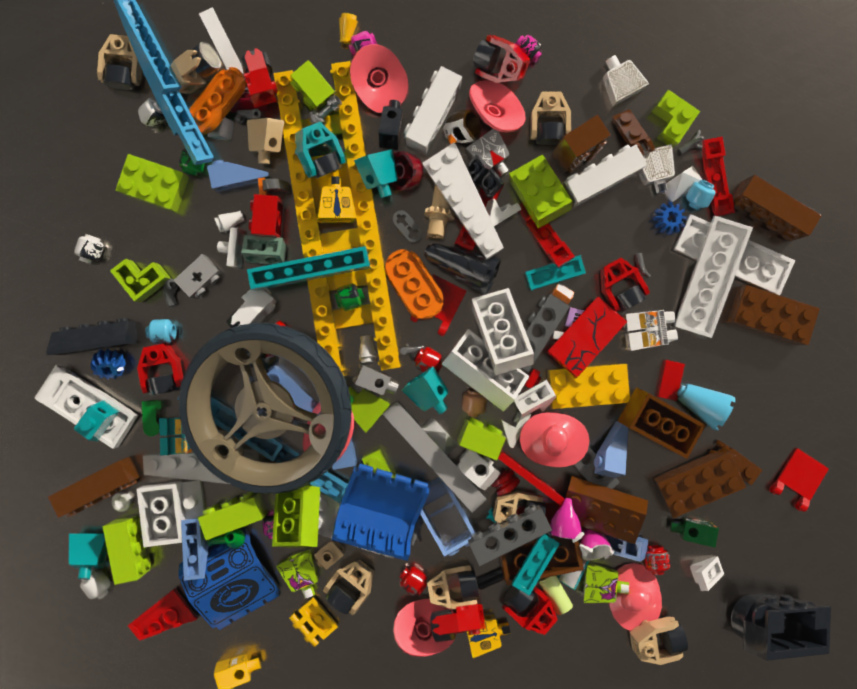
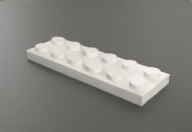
[673,214,795,295]
[674,216,753,338]

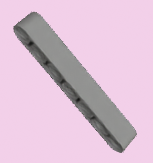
[382,401,487,513]

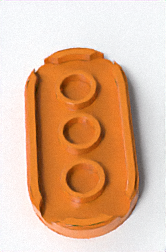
[189,67,246,135]
[385,249,443,320]

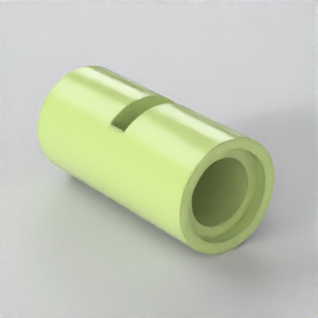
[538,576,573,615]

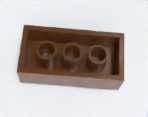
[551,114,611,174]
[732,175,822,241]
[727,285,820,345]
[617,387,706,459]
[653,448,746,518]
[48,456,142,518]
[564,476,648,544]
[499,533,584,585]

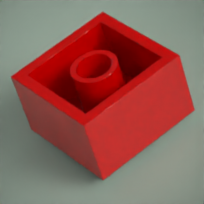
[248,194,284,238]

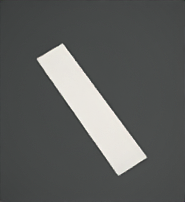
[199,7,244,74]

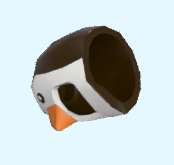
[443,110,482,144]

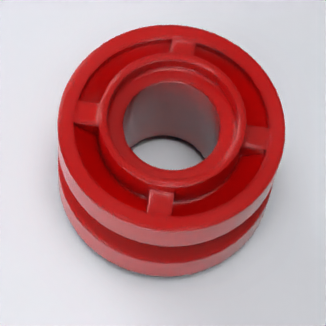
[491,468,520,496]

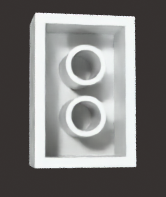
[137,481,186,547]

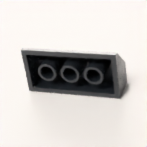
[46,318,139,355]

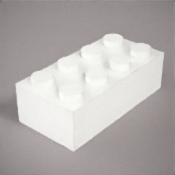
[404,66,462,155]
[563,145,647,209]
[472,288,534,375]
[442,329,529,412]

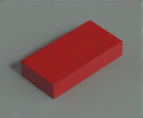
[656,360,685,401]

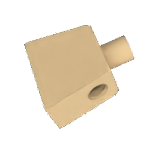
[247,118,284,164]

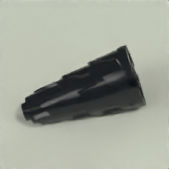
[424,243,501,295]

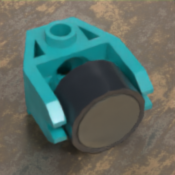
[295,122,346,179]

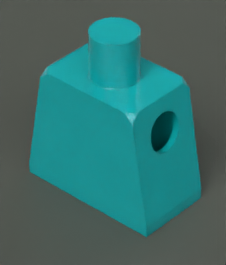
[354,150,398,198]
[402,367,449,415]
[74,400,120,442]
[69,533,108,580]

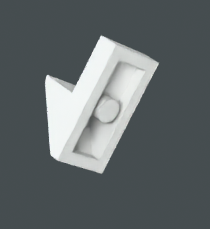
[486,199,521,226]
[514,380,556,417]
[500,412,531,448]
[690,556,724,591]

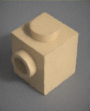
[314,539,346,570]

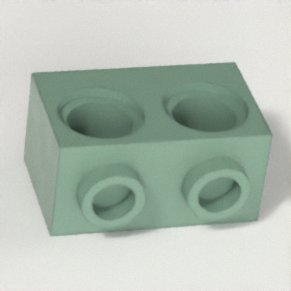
[241,235,287,264]

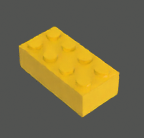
[546,364,630,409]

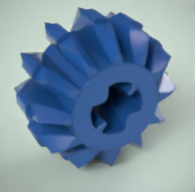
[653,202,687,235]
[90,348,126,380]

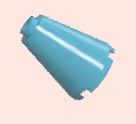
[677,384,735,431]

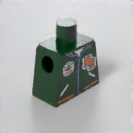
[670,517,719,548]

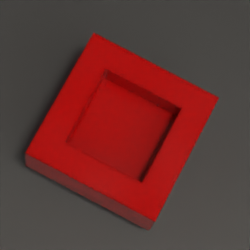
[524,368,541,389]

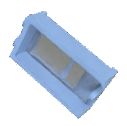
[420,477,476,557]

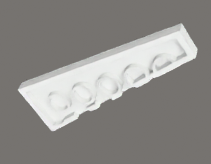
[422,143,504,260]
[143,449,260,484]

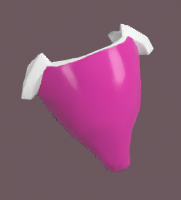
[548,498,584,543]
[579,527,615,561]

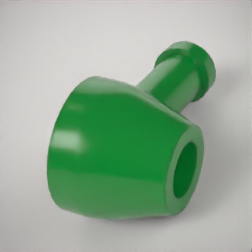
[207,529,245,549]

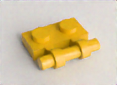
[289,596,338,647]

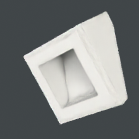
[208,117,234,140]

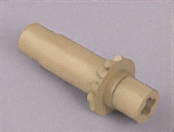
[424,184,455,239]

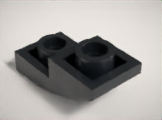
[466,155,504,198]

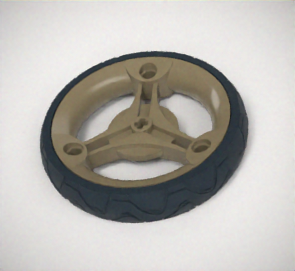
[179,323,352,494]

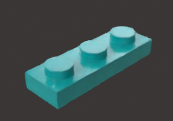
[525,255,586,291]
[511,534,560,596]

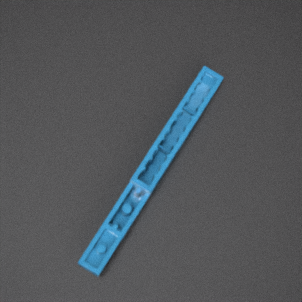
[114,0,214,165]
[177,397,347,503]

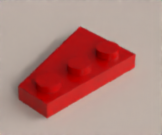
[128,588,199,641]

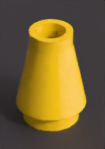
[339,13,358,44]

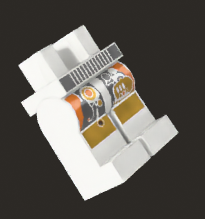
[622,310,678,351]

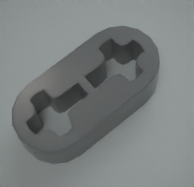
[262,179,290,195]
[393,210,422,243]

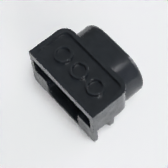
[731,594,831,661]

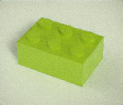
[115,154,189,213]
[509,155,573,228]
[457,417,506,460]
[272,485,320,548]
[198,492,269,540]
[102,514,151,585]

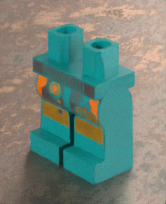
[159,417,194,456]

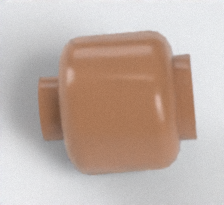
[462,388,487,417]

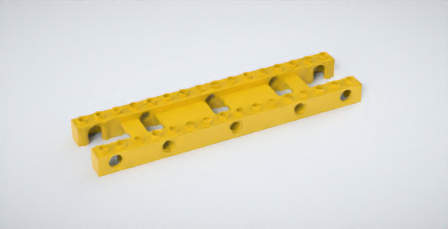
[274,61,401,376]

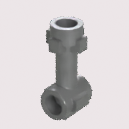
[308,95,342,126]

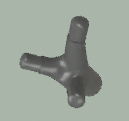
[678,130,704,155]
[633,253,651,284]
[400,344,424,361]
[411,517,424,547]

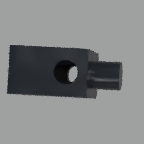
[378,100,403,150]

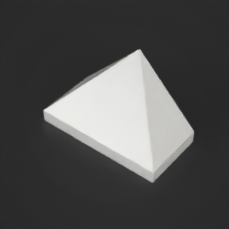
[664,166,702,202]
[421,417,459,455]

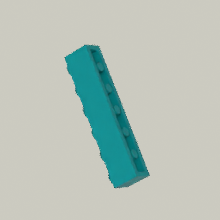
[247,246,371,291]

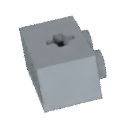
[174,254,222,298]

